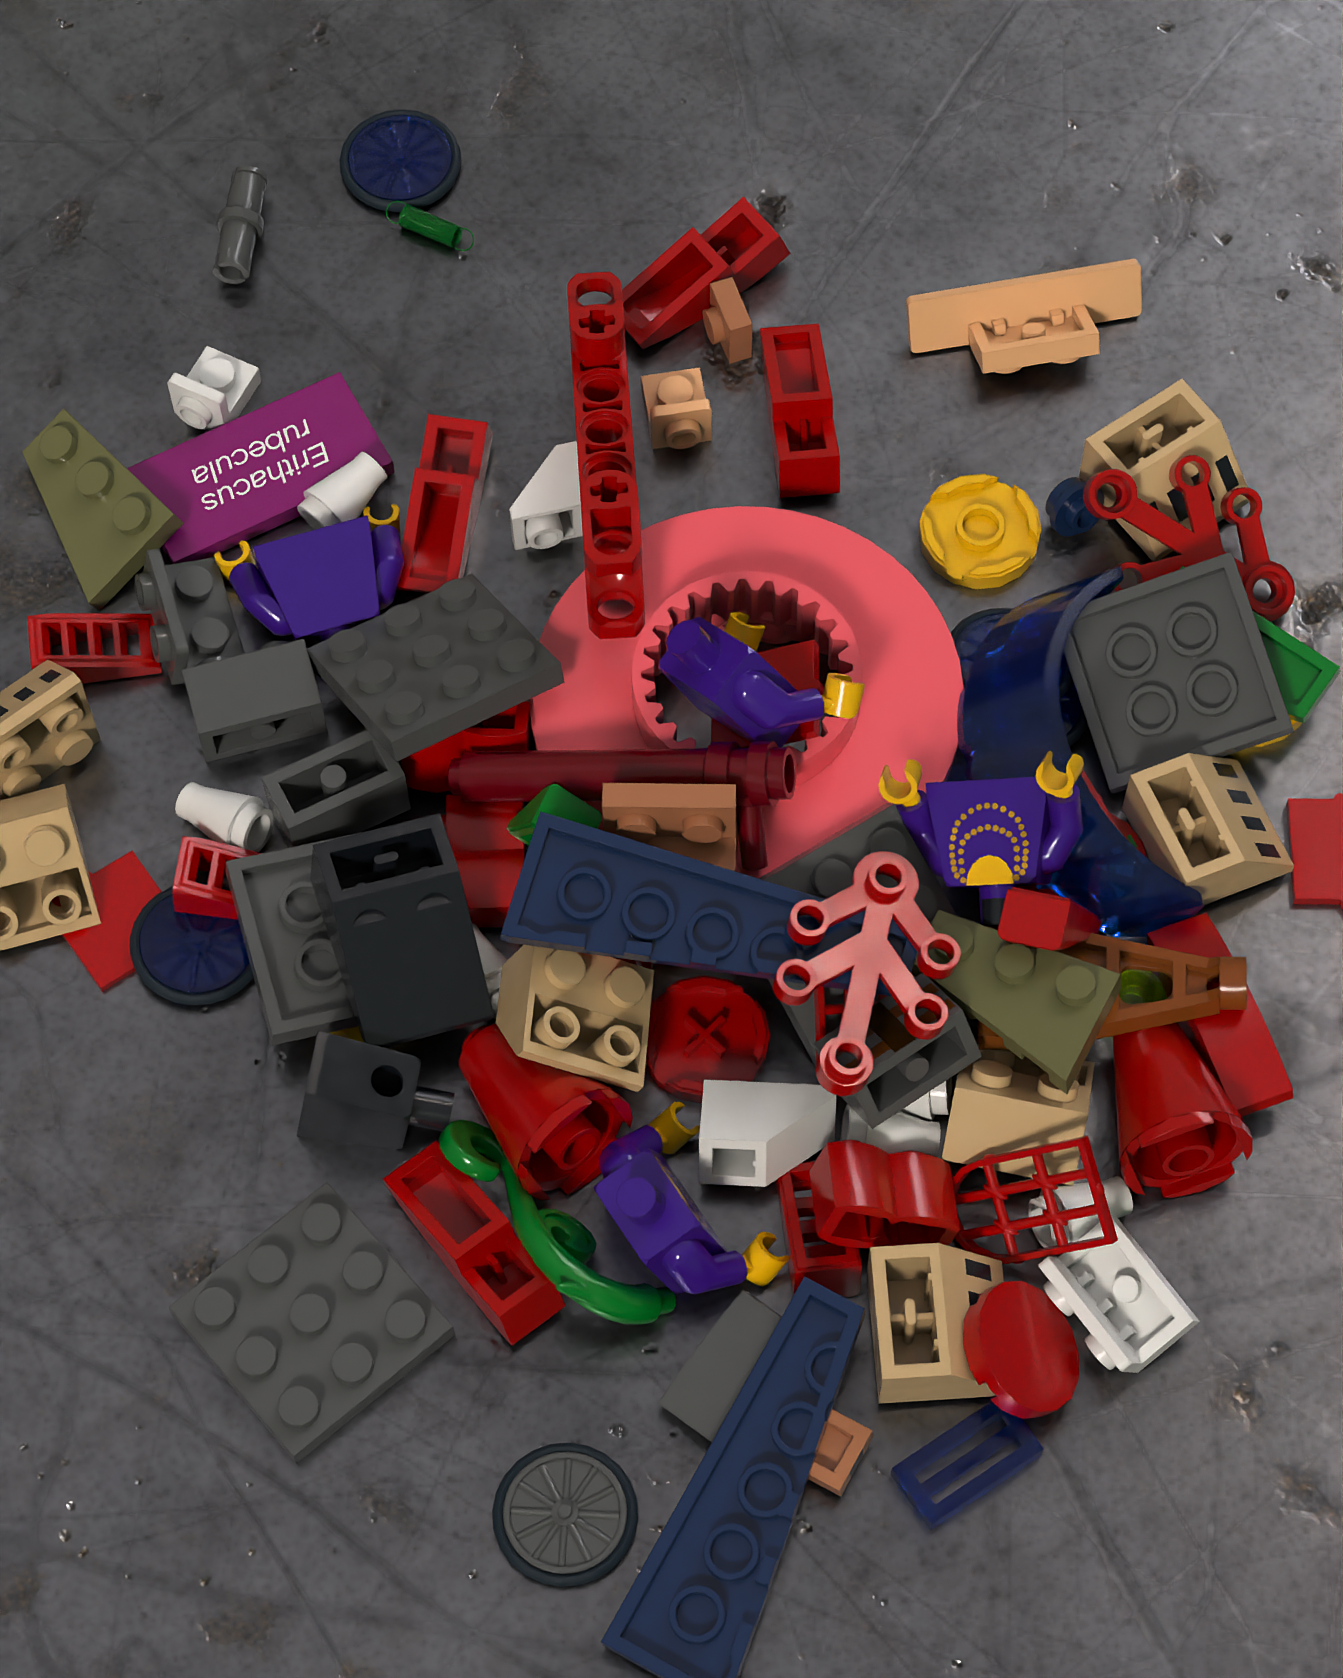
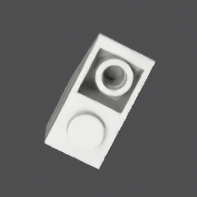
[509,441,583,550]
[699,1080,837,1187]

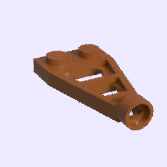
[977,926,1247,1050]

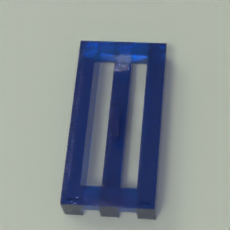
[891,1401,1044,1530]

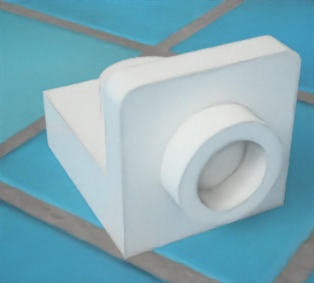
[167,346,261,429]

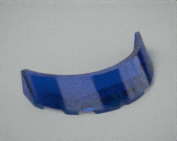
[957,566,1204,937]

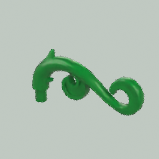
[439,1119,676,1325]

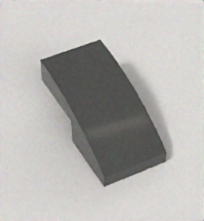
[658,1290,782,1442]

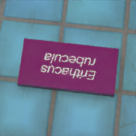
[127,372,395,564]

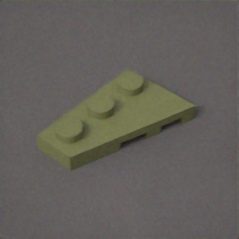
[22,408,184,612]
[912,910,1122,1094]

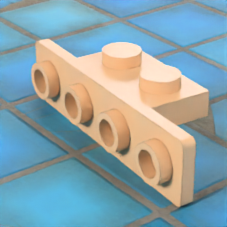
[906,259,1142,374]

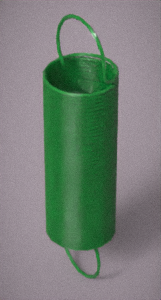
[386,201,474,251]

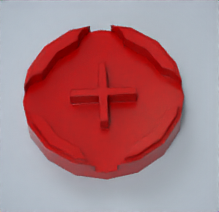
[645,975,770,1104]
[963,1281,1079,1419]

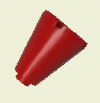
[1113,1022,1253,1198]
[459,1024,633,1200]

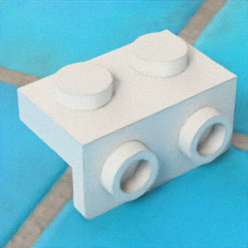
[1038,1215,1200,1373]

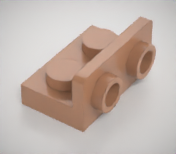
[602,783,737,871]

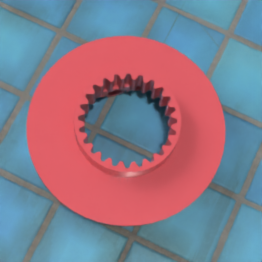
[529,506,964,879]

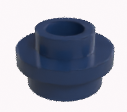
[1045,477,1104,536]

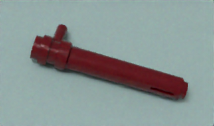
[448,741,796,871]

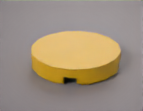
[918,474,1042,589]

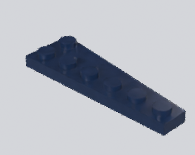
[500,811,917,996]
[601,1276,865,1678]

